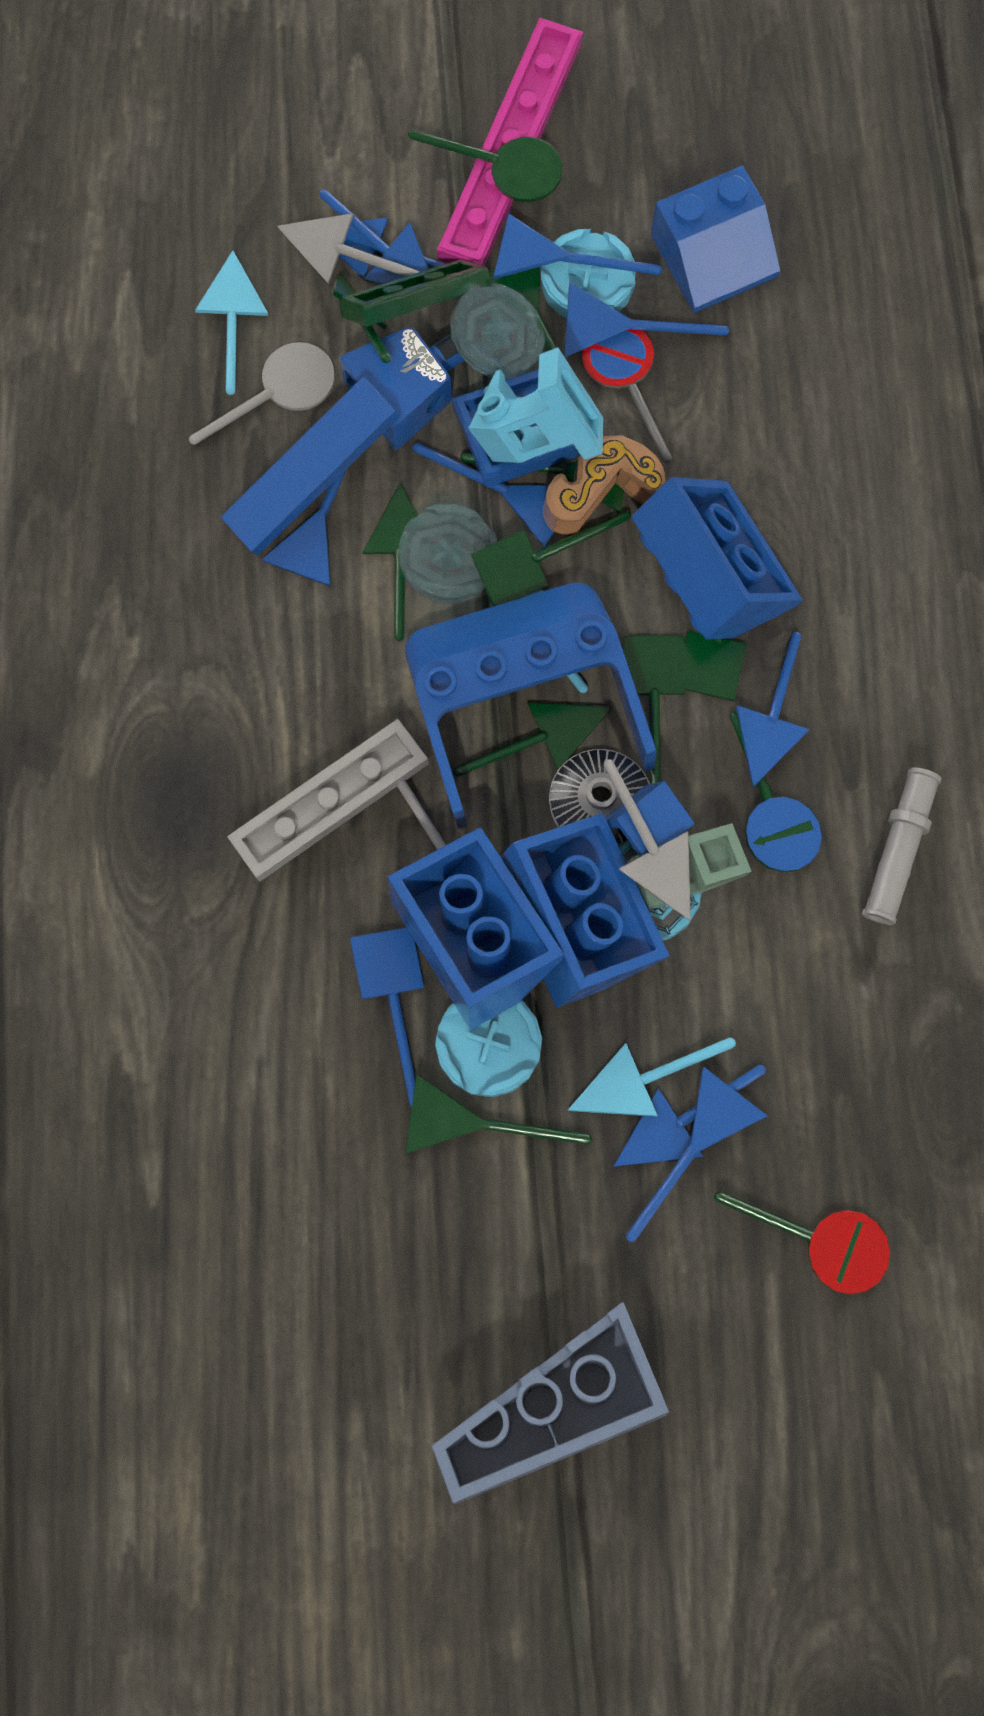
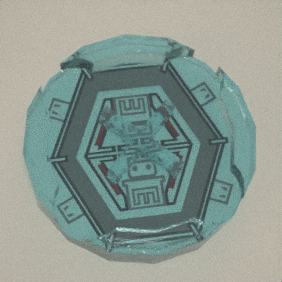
[450,283,545,380]
[399,504,497,603]

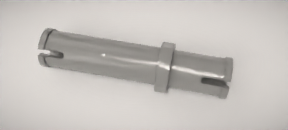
[862,767,942,925]

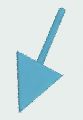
[195,251,268,395]
[568,1038,736,1117]

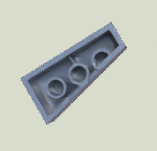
[432,1302,669,1504]

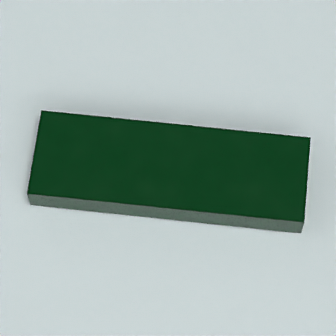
[339,259,490,327]

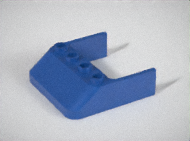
[405,583,657,828]

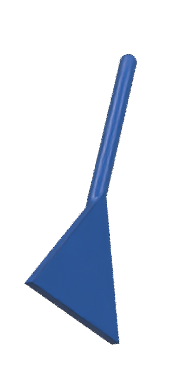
[494,214,663,279]
[564,282,729,357]
[413,443,554,548]
[262,469,347,587]
[626,1067,767,1242]

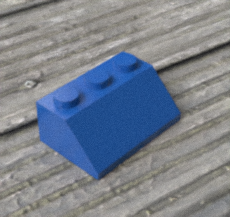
[631,477,803,640]
[500,813,670,1008]
[387,827,564,1030]

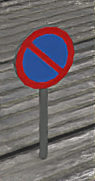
[582,329,672,463]

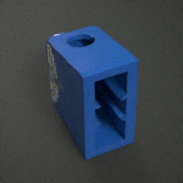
[339,327,465,451]

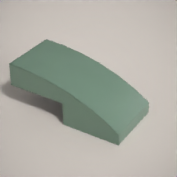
[627,823,752,910]

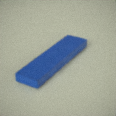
[221,376,400,556]

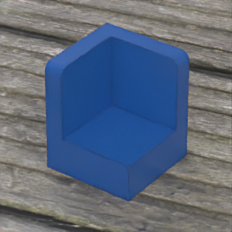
[605,781,695,857]

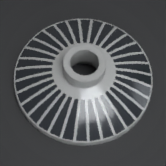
[549,749,649,846]

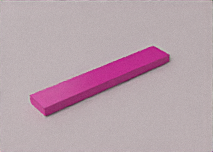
[437,18,583,266]

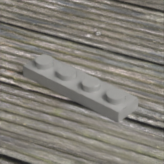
[227,719,429,882]

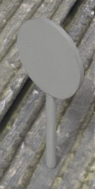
[189,342,335,445]

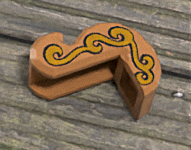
[543,435,666,535]

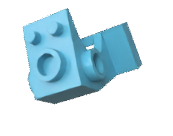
[469,348,603,463]

